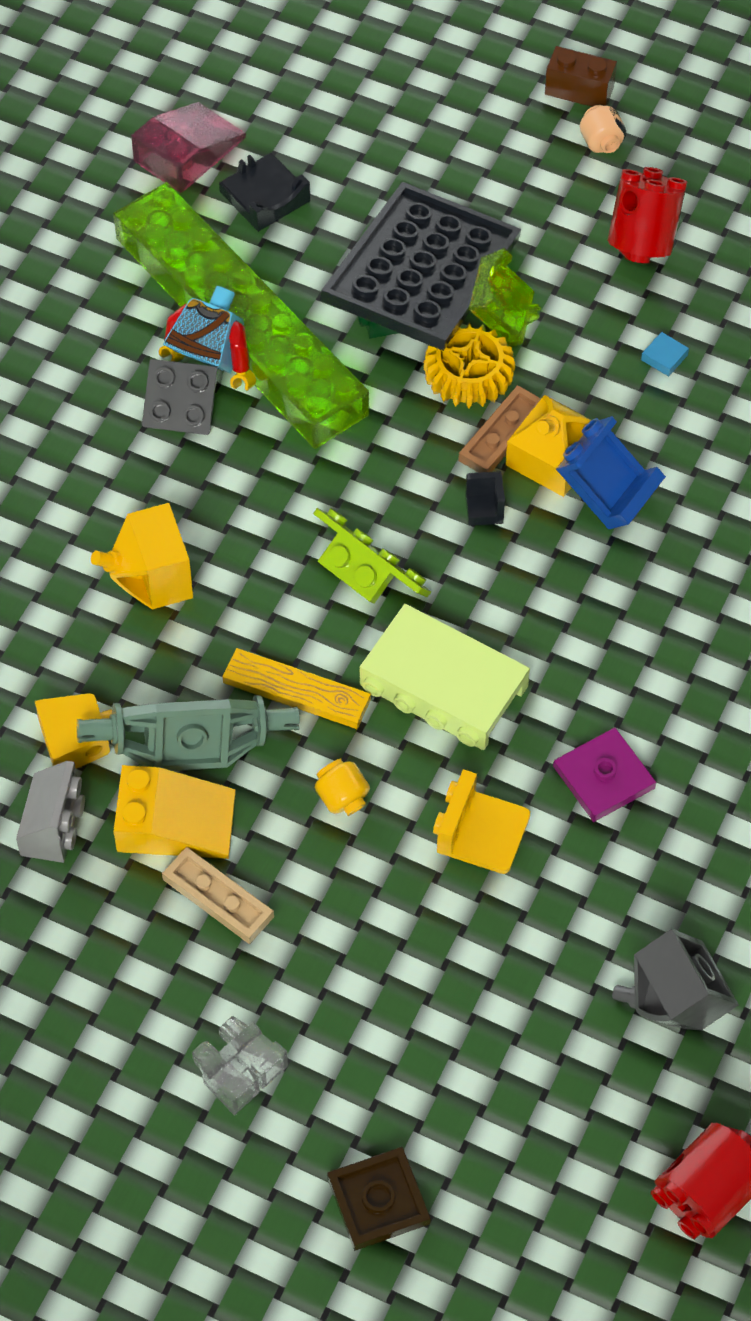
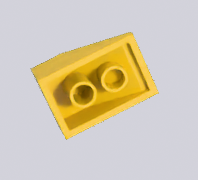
[113,765,236,859]

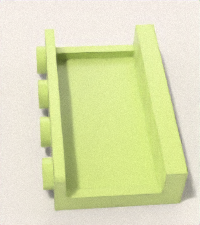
[360,604,530,750]

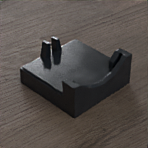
[219,153,310,232]

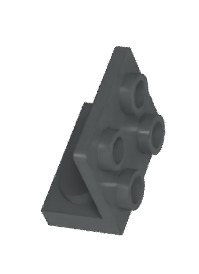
[142,359,223,435]

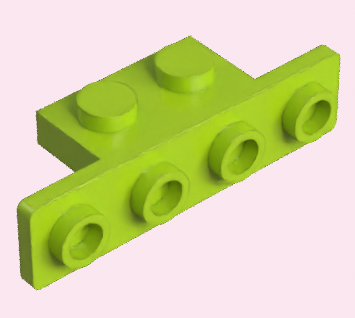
[313,508,431,604]

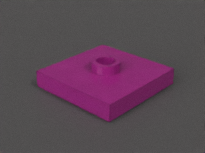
[553,728,656,822]

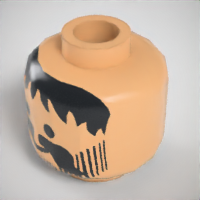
[579,105,626,153]

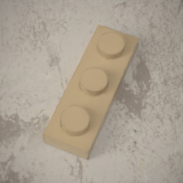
[162,847,274,944]

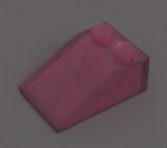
[131,102,246,193]

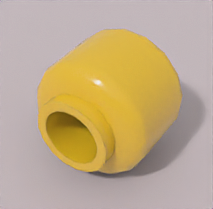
[315,758,370,816]

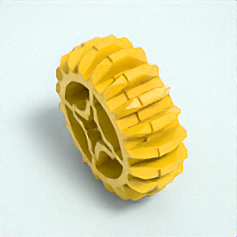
[423,322,515,409]

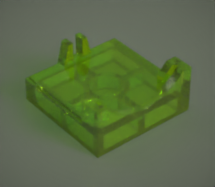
[469,248,541,347]

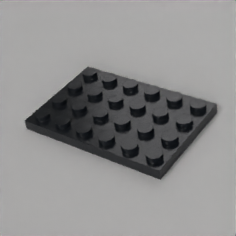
[320,182,521,351]

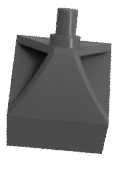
[612,929,739,1030]

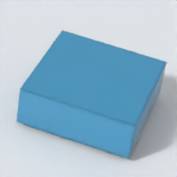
[641,332,689,377]

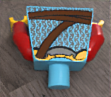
[159,286,256,391]

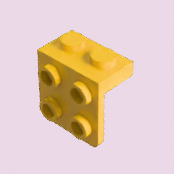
[433,769,530,874]

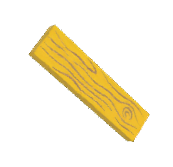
[222,648,371,729]

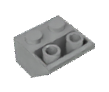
[16,761,85,863]

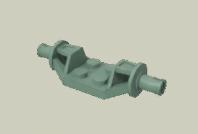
[76,695,300,771]

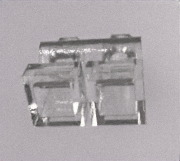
[192,1016,288,1115]

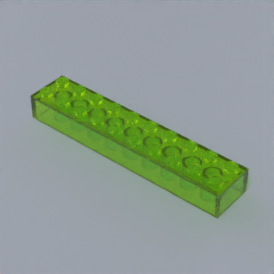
[113,182,369,449]

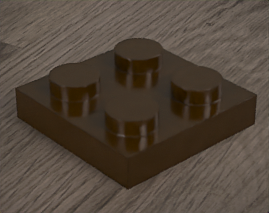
[327,1147,431,1251]

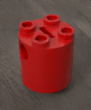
[607,167,687,263]
[651,1123,751,1240]

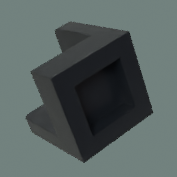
[465,471,505,526]

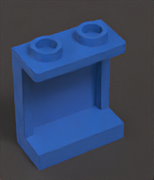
[556,416,666,530]

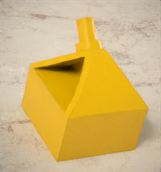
[506,395,591,497]
[91,503,193,610]

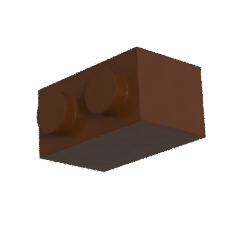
[545,46,617,107]

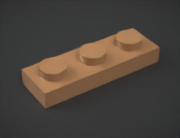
[458,385,541,473]

